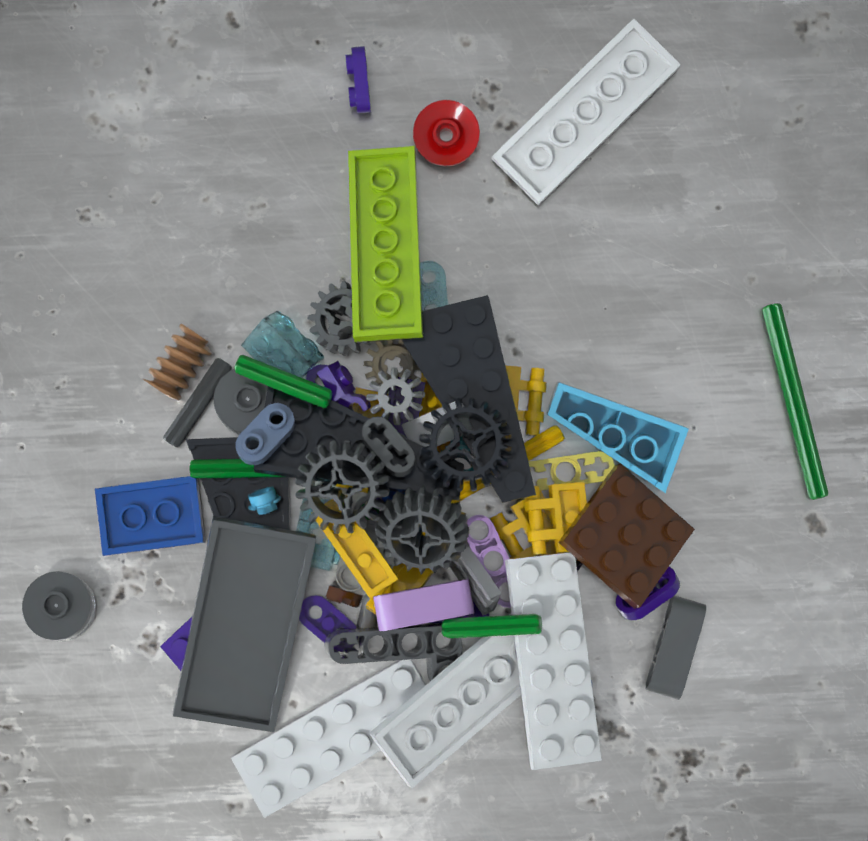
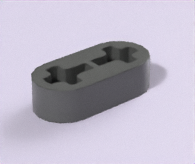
[362,417,415,477]

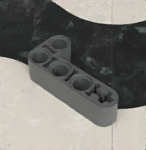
[324,623,462,681]

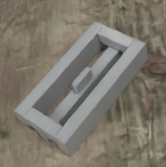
[449,544,502,615]

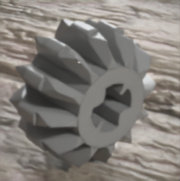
[366,367,425,425]

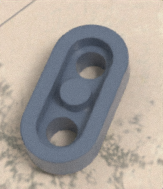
[236,403,295,465]

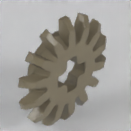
[363,339,421,384]

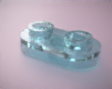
[420,261,448,311]

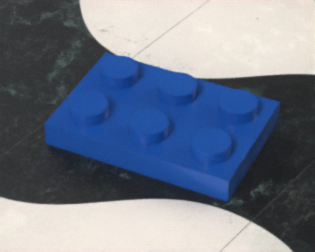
[95,476,205,556]

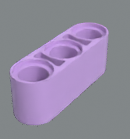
[467,515,511,608]
[373,579,475,631]

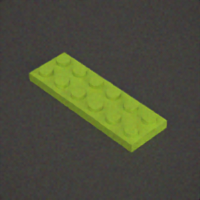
[348,146,423,342]

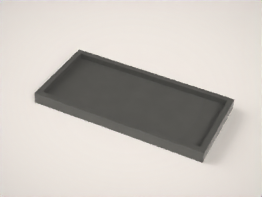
[173,516,316,732]

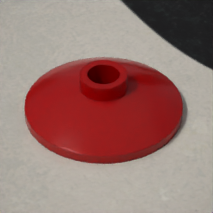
[413,100,480,166]

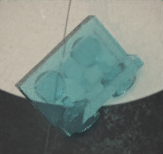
[241,311,324,378]

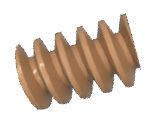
[143,324,212,400]

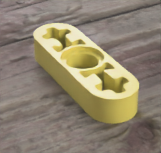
[529,451,615,491]

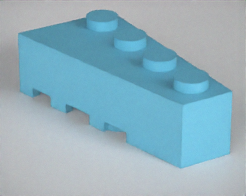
[546,382,689,493]

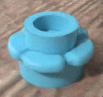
[248,487,281,515]

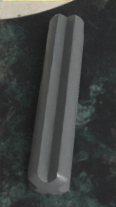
[163,358,232,447]

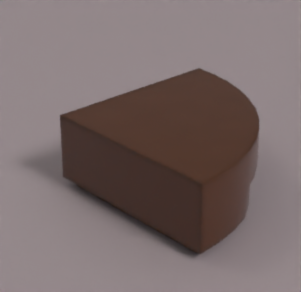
[325,585,363,608]

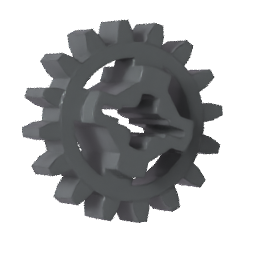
[307,281,372,356]

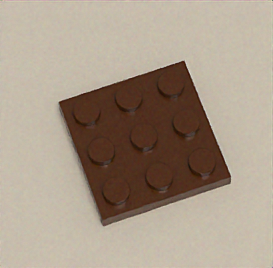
[558,463,695,609]

